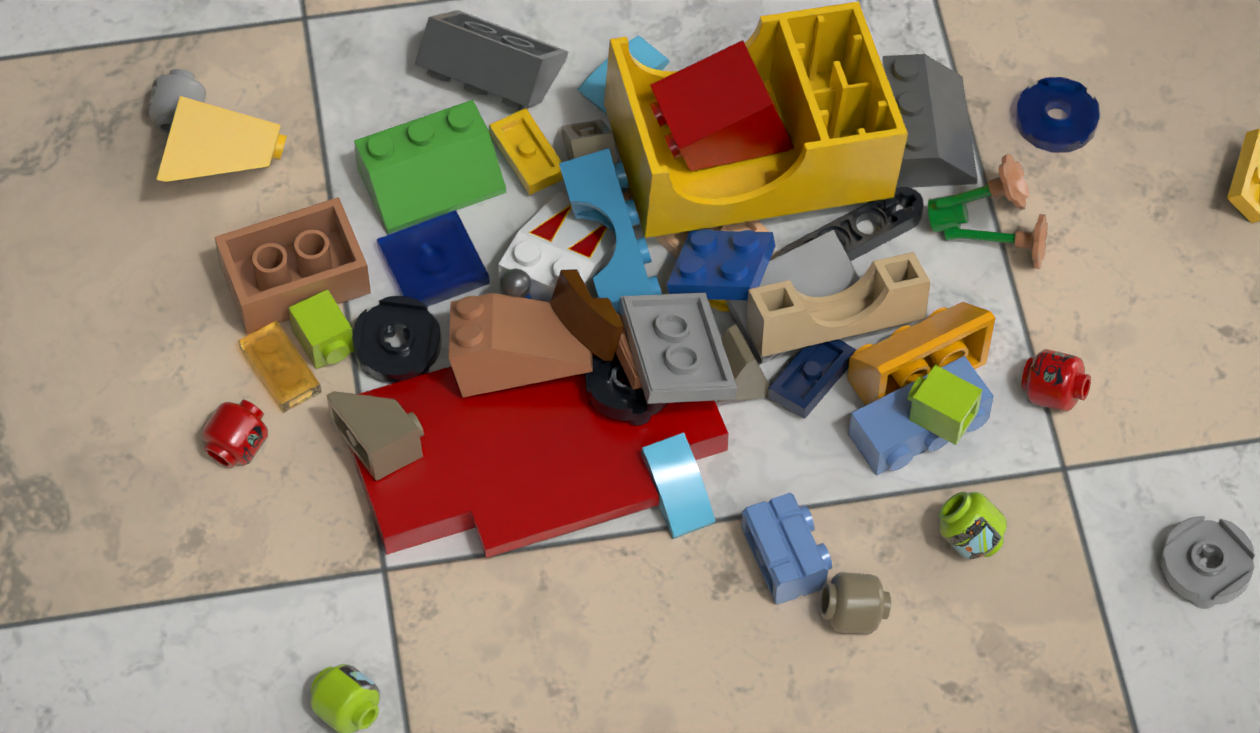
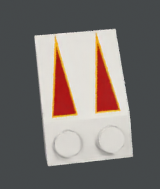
[498,191,635,302]

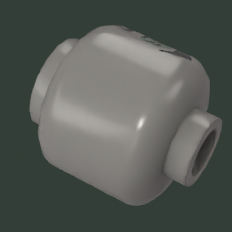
[148,69,206,133]

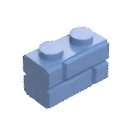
[741,493,832,605]

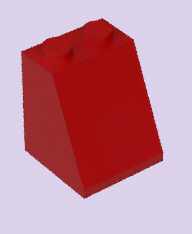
[650,40,794,171]

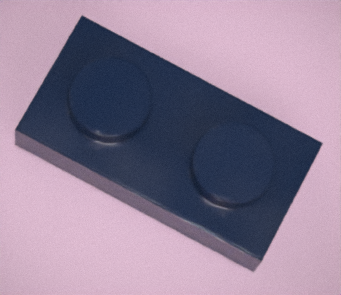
[768,339,856,419]

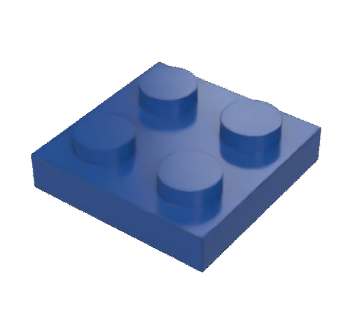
[667,229,776,301]

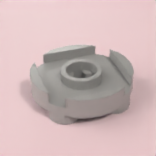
[1160,516,1255,609]

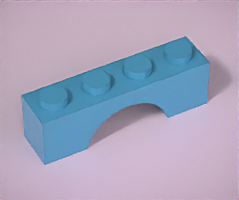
[559,148,662,314]

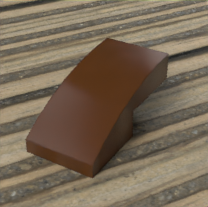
[550,269,624,361]

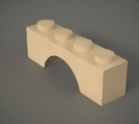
[746,252,930,357]

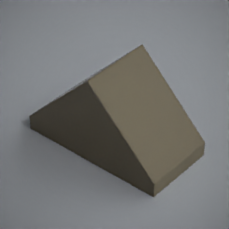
[717,324,770,402]

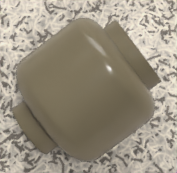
[820,572,891,634]

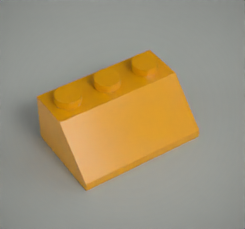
[847,302,996,406]

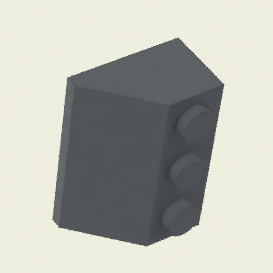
[415,10,569,110]
[882,54,978,188]

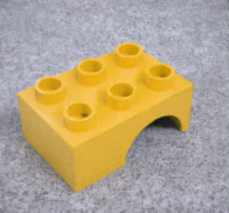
[604,1,908,238]

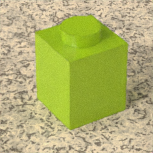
[289,289,355,369]
[907,365,983,445]

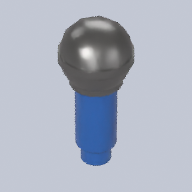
[500,268,532,299]

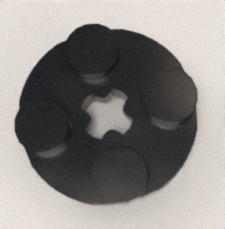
[352,296,442,382]
[585,352,668,426]

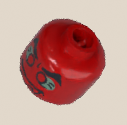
[1021,349,1091,412]
[201,399,268,468]

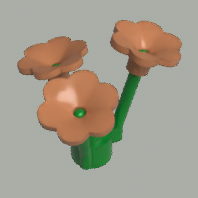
[928,154,1048,269]

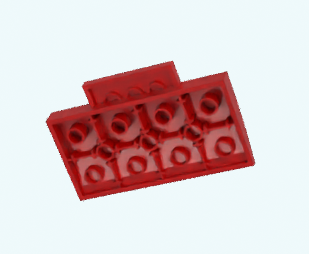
[348,353,729,558]

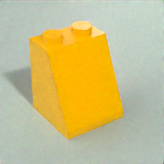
[156,96,287,182]

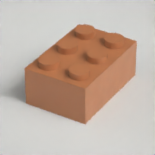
[215,197,371,334]

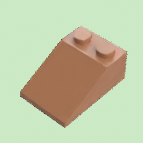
[448,293,593,397]

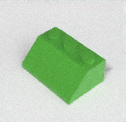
[354,100,507,234]

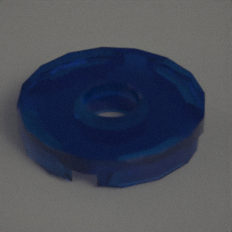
[1015,77,1100,153]

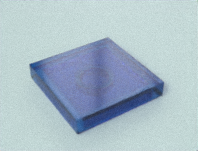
[376,210,490,307]

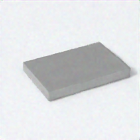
[725,230,860,365]
[618,293,738,404]

